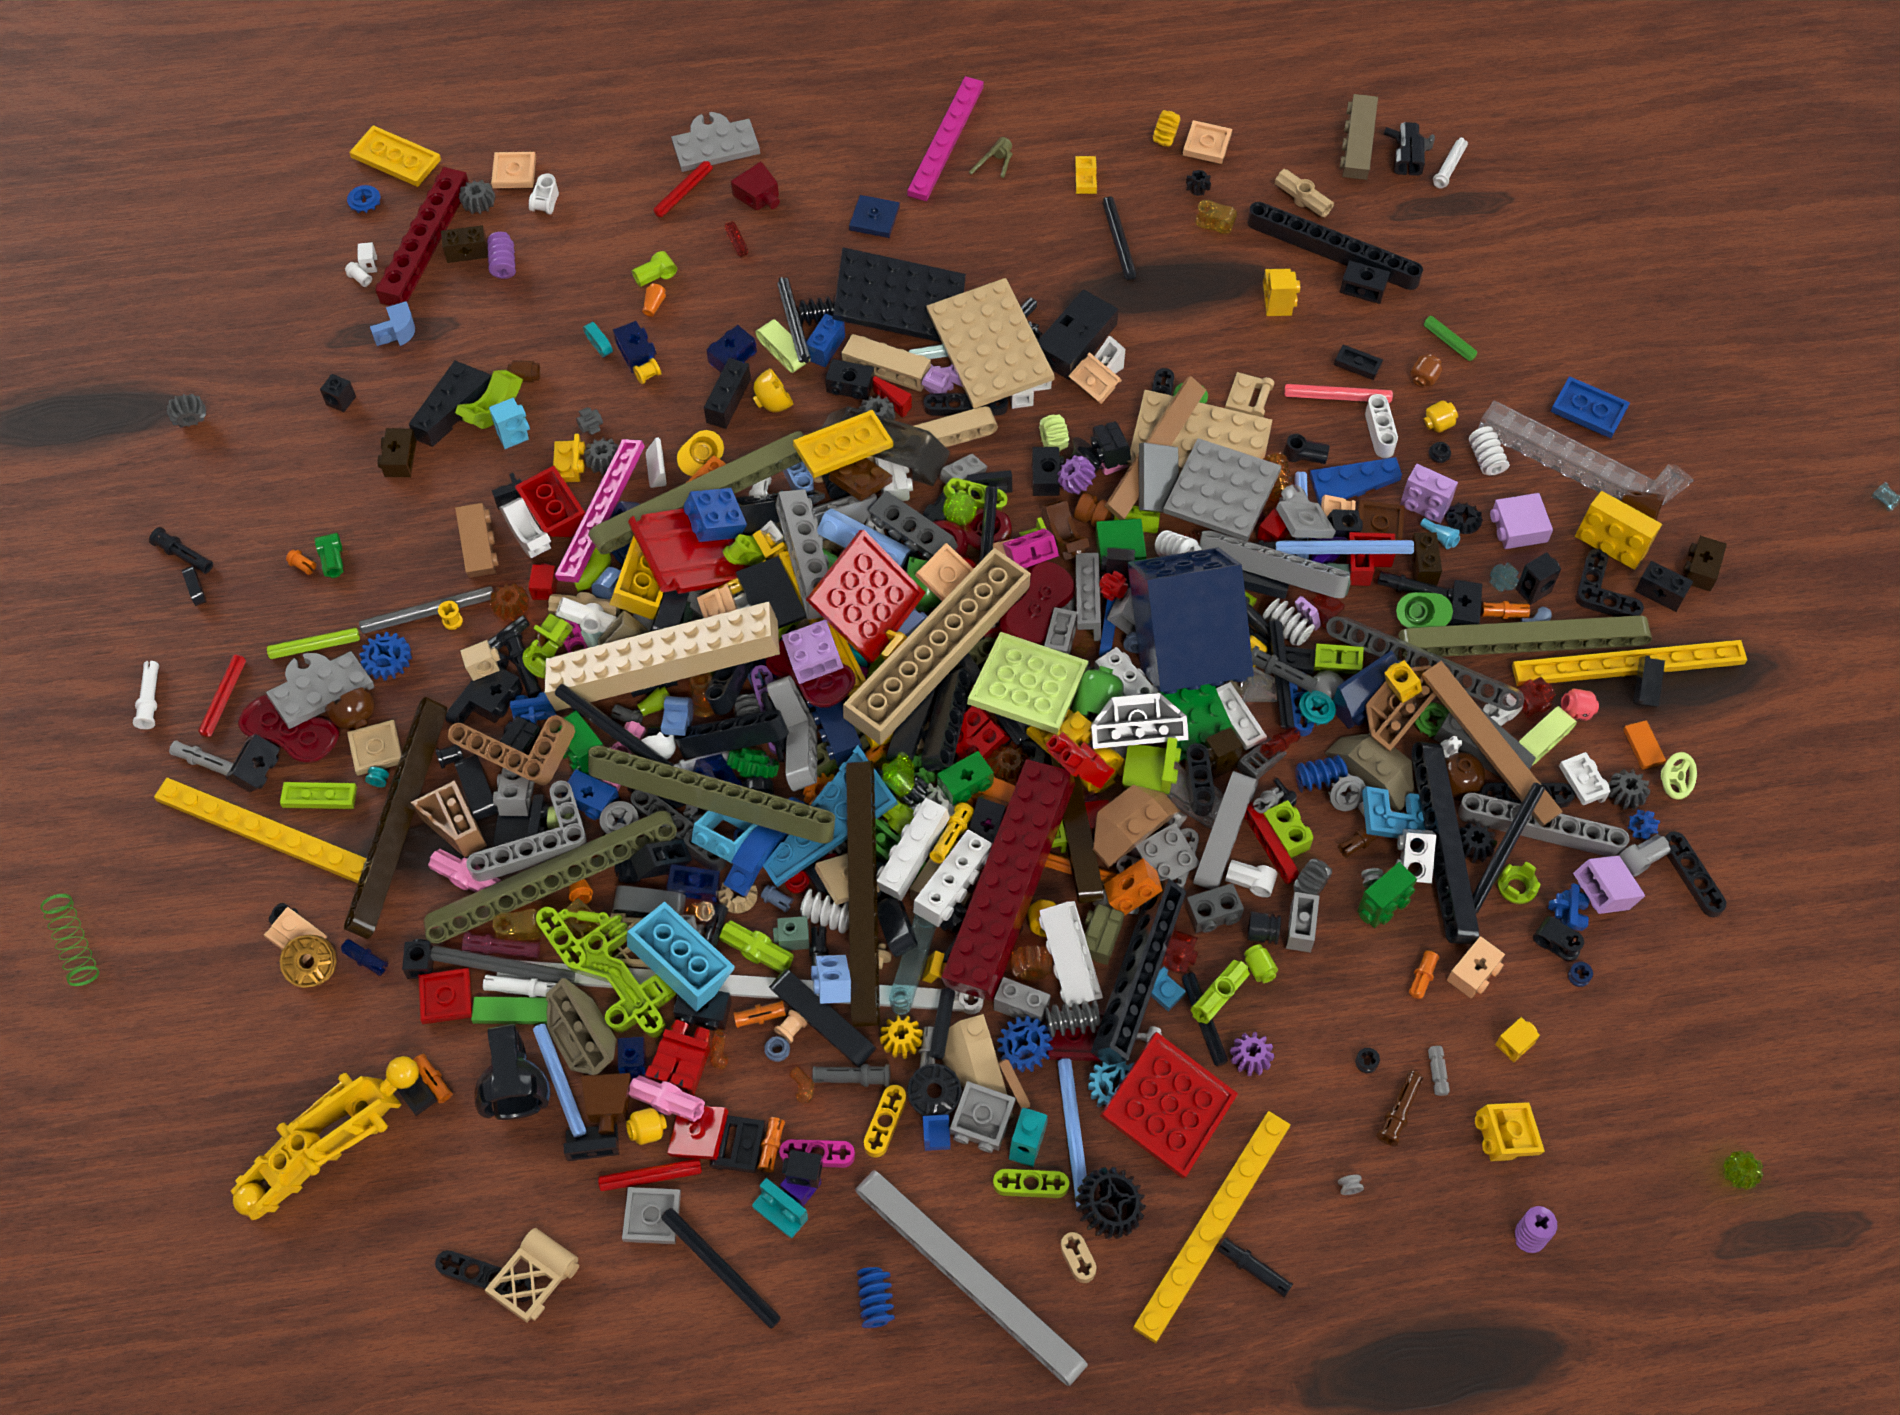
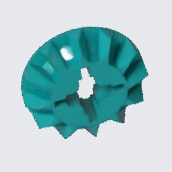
[1298,690,1336,726]

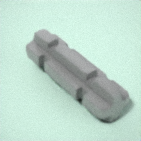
[1428,1046,1450,1096]

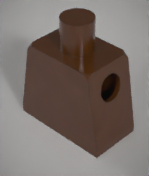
[1614,490,1665,521]
[581,1073,632,1135]

